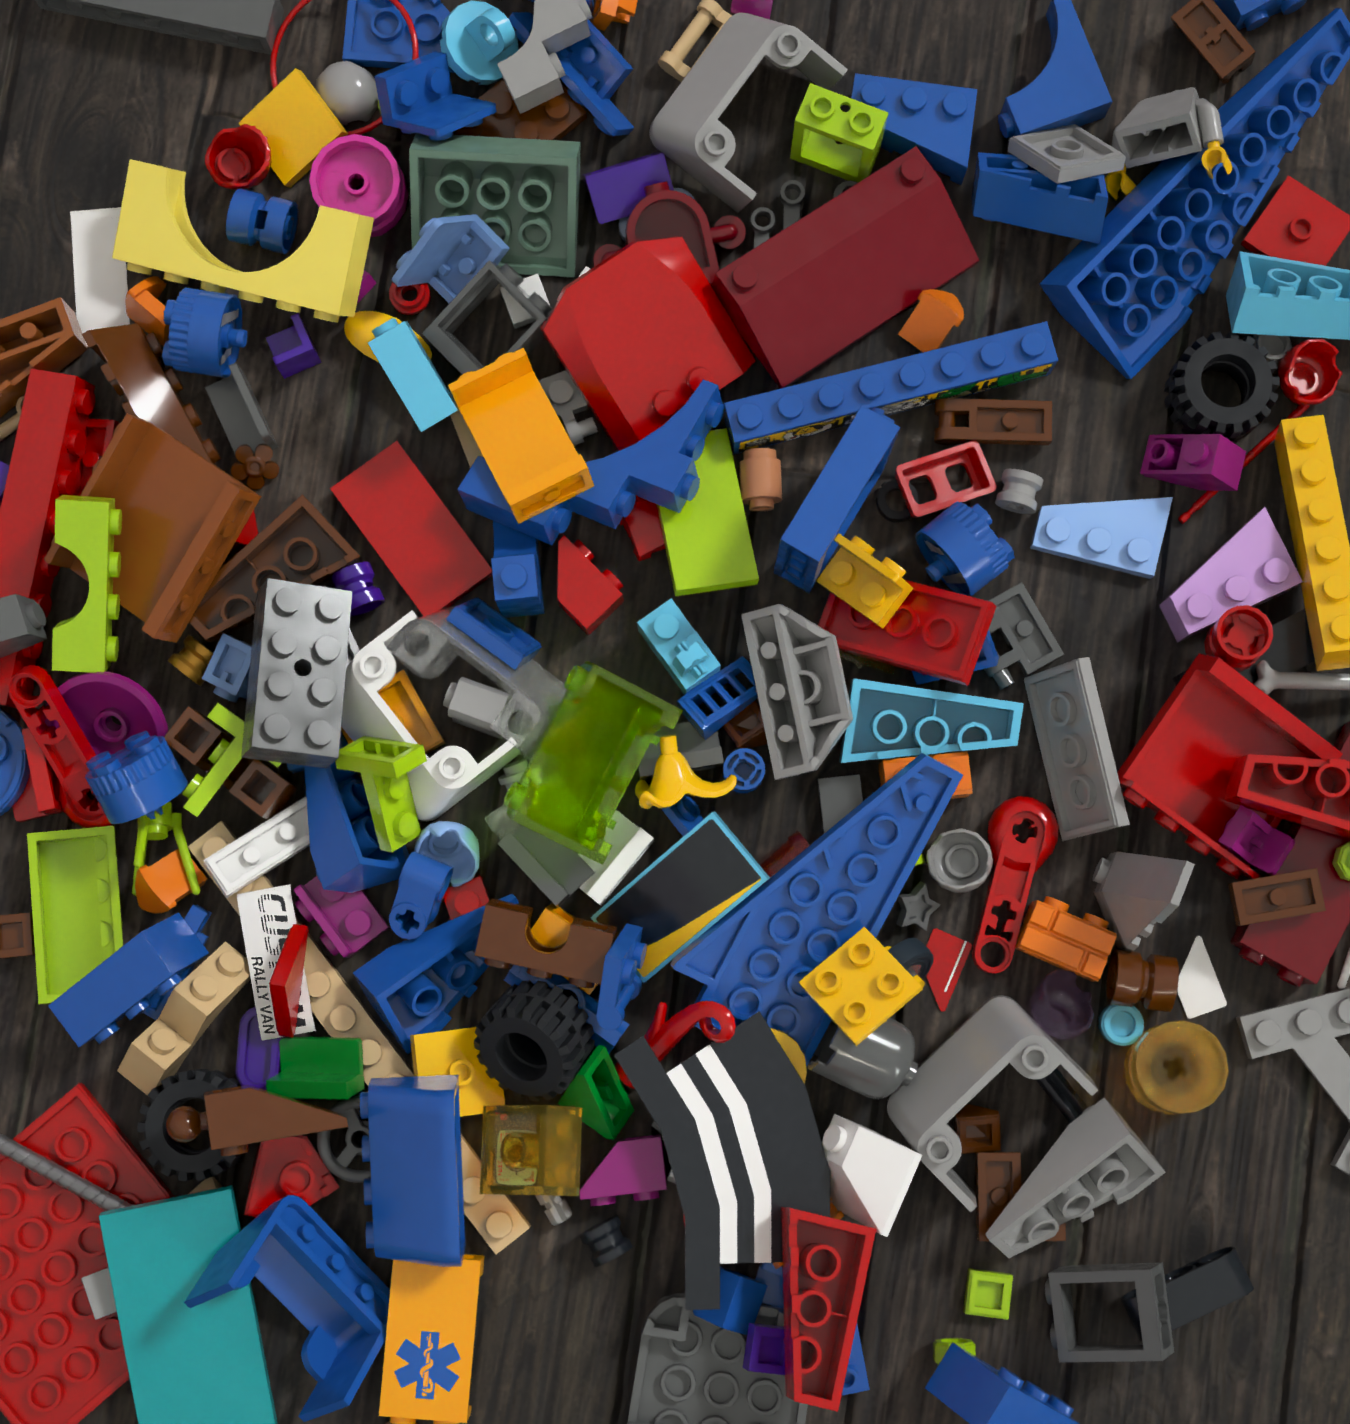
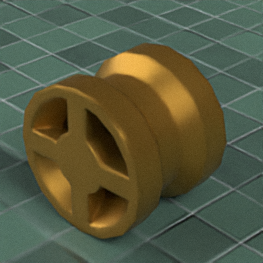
[168,635,213,686]

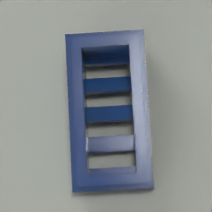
[677,656,758,740]

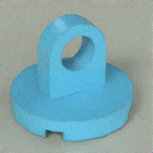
[440,1,519,85]

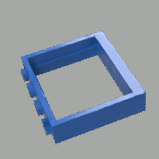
[774,405,900,594]

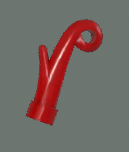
[615,1001,736,1089]

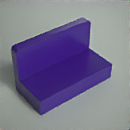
[582,152,674,224]

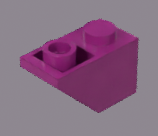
[1140,434,1246,491]
[579,1134,667,1206]

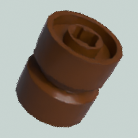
[1106,949,1179,1012]

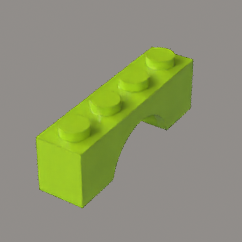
[52,495,122,673]

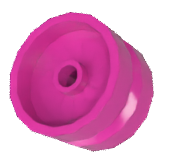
[309,134,409,238]

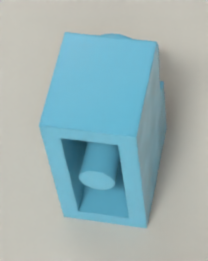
[637,598,721,695]

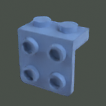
[392,214,510,303]

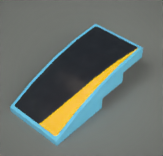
[590,811,770,983]

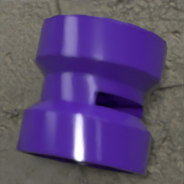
[331,562,385,617]

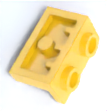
[816,533,913,629]

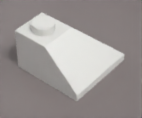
[822,1114,922,1237]

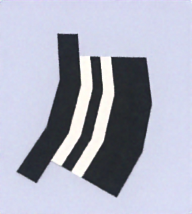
[614,1011,830,1310]

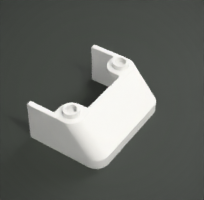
[341,610,523,821]

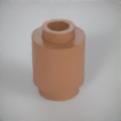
[739,448,782,512]

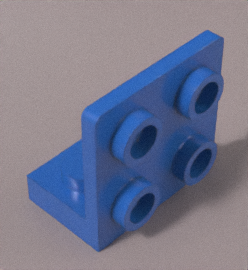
[374,51,497,140]

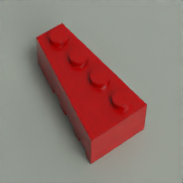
[1224,754,1350,839]
[782,1207,876,1412]

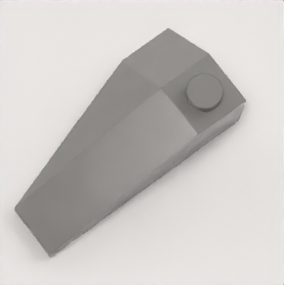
[1092,851,1195,951]
[986,1098,1166,1258]

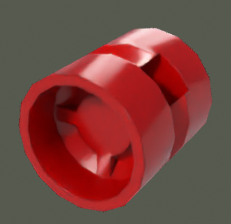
[1205,605,1273,672]

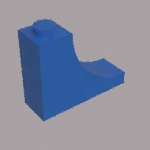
[998,0,1113,138]
[491,521,545,618]

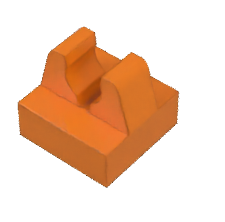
[591,0,638,31]

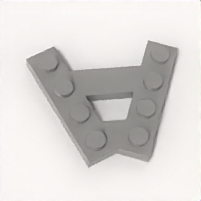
[1236,987,1350,1176]

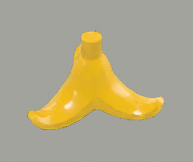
[635,735,737,809]

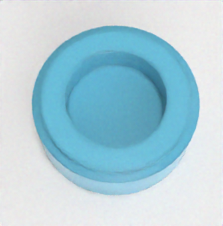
[1099,1004,1144,1046]

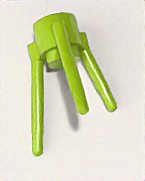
[132,802,200,896]

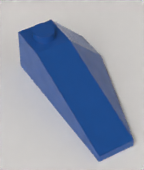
[304,733,409,893]
[353,894,531,1054]

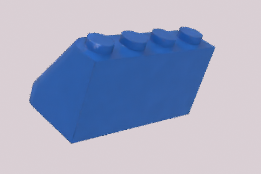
[360,1074,466,1267]

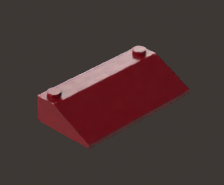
[712,146,979,389]

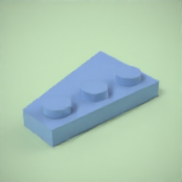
[1030,497,1173,579]

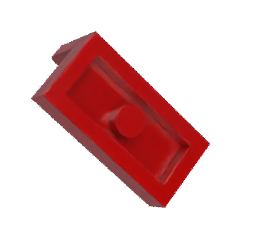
[12,728,63,822]

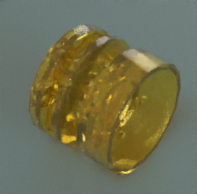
[1124,1020,1229,1115]

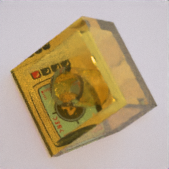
[480,1105,582,1196]

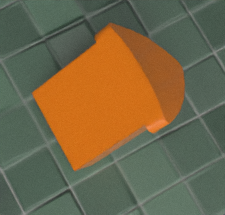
[125,276,170,347]
[898,289,964,352]
[135,849,207,914]

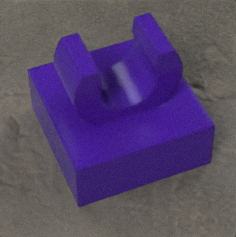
[742,1323,785,1375]

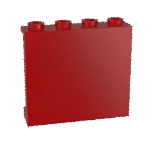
[1117,653,1343,879]

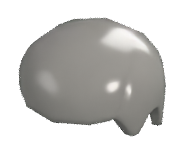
[315,61,379,125]
[926,828,993,893]

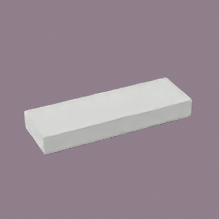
[203,796,310,898]

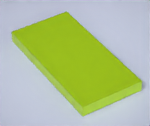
[657,428,759,596]

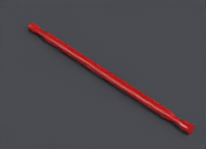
[1178,405,1310,524]

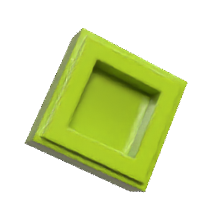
[963,1268,1013,1320]

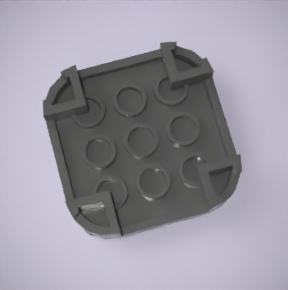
[627,1293,808,1424]

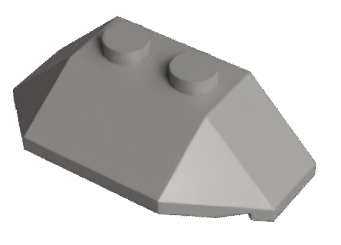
[741,604,853,780]

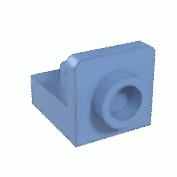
[202,633,252,703]

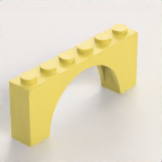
[112,159,374,323]

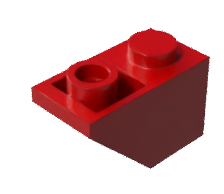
[557,535,624,636]

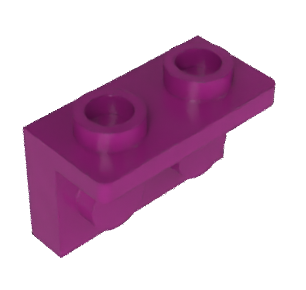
[294,876,391,958]

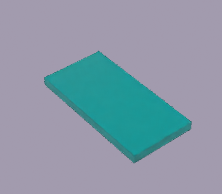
[99,1185,278,1424]

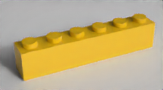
[1274,415,1350,671]

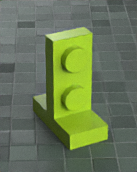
[182,702,281,817]
[335,736,427,852]

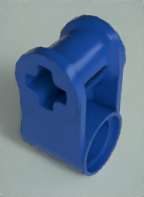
[389,851,454,940]

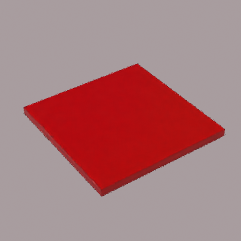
[0,1083,175,1424]

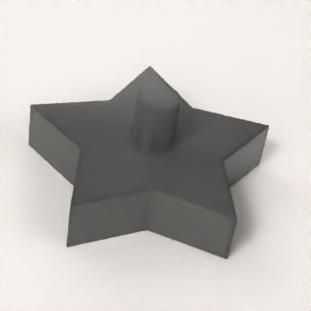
[896,881,941,931]

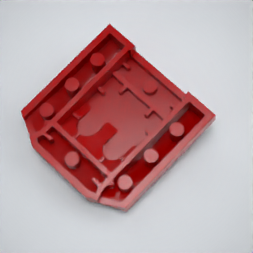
[540,236,756,451]

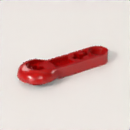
[8,665,114,828]
[972,796,1059,973]

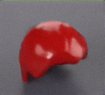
[205,124,272,190]

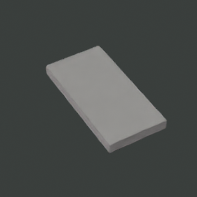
[1024,657,1130,841]

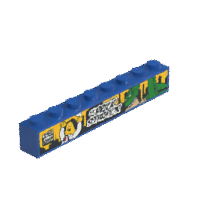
[723,321,1058,454]

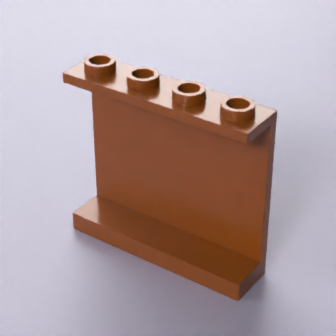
[44,413,262,643]

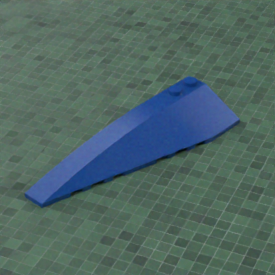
[1039,8,1350,379]

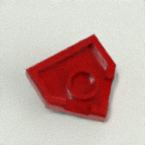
[244,1134,340,1217]

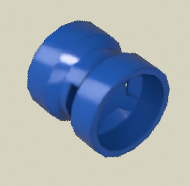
[723,748,765,794]

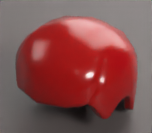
[1278,339,1342,406]

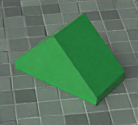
[558,1045,634,1140]

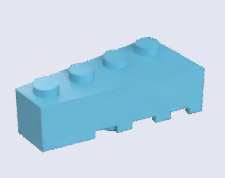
[1226,251,1350,340]
[839,678,1024,763]

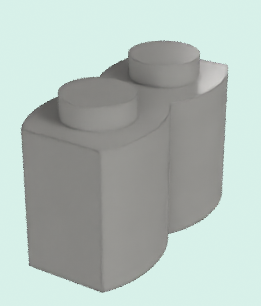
[443,677,515,739]

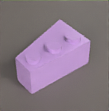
[1159,507,1303,643]

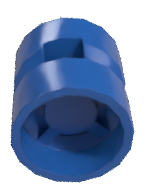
[226,188,299,254]

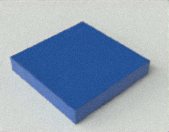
[446,597,542,670]

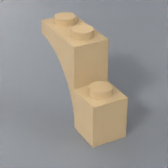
[117,941,251,1097]

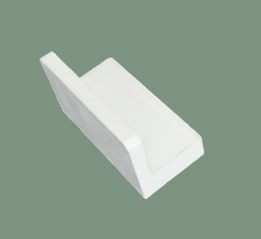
[578,810,654,906]

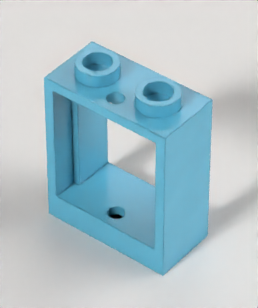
[368,318,458,432]

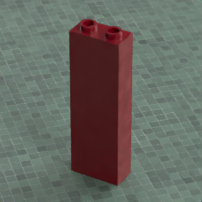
[1230,721,1350,988]

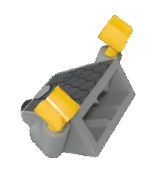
[1105,87,1232,200]

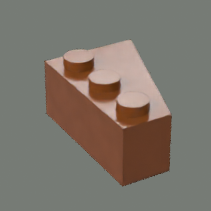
[0,297,88,418]

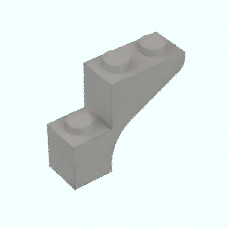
[497,0,593,114]

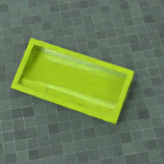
[27,826,124,1005]

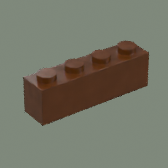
[82,323,222,466]

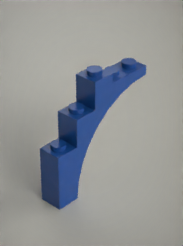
[457,379,724,545]

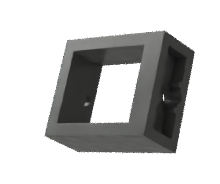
[422,260,552,375]
[1045,1262,1174,1363]

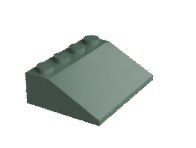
[409,133,581,277]

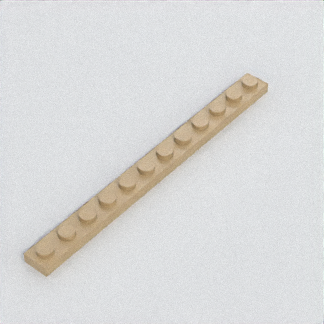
[188,821,531,1255]

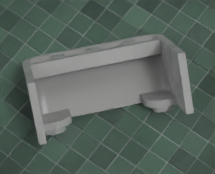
[649,13,848,213]
[887,995,1098,1212]

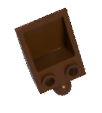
[166,1085,348,1156]

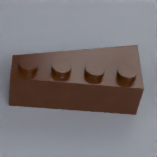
[189,494,363,643]

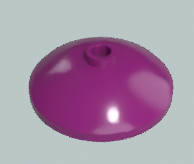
[45,671,168,755]

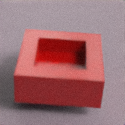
[443,876,490,920]

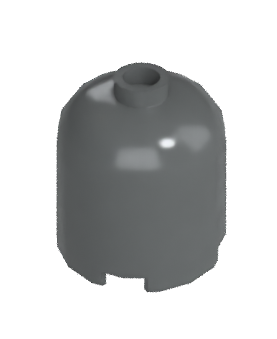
[808,1017,918,1100]

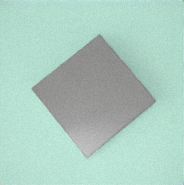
[1008,124,1126,184]

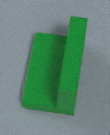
[266,1037,364,1100]

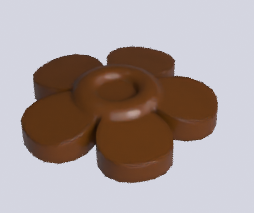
[231,443,279,490]

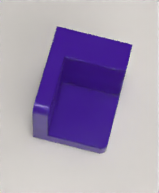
[266,313,322,379]

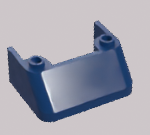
[184,1195,390,1422]

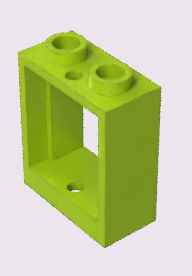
[790,83,889,183]

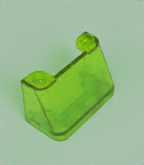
[504,661,683,865]

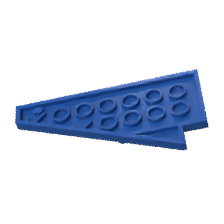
[671,753,963,1067]

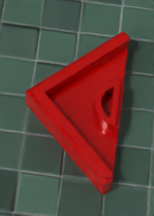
[269,924,308,1038]

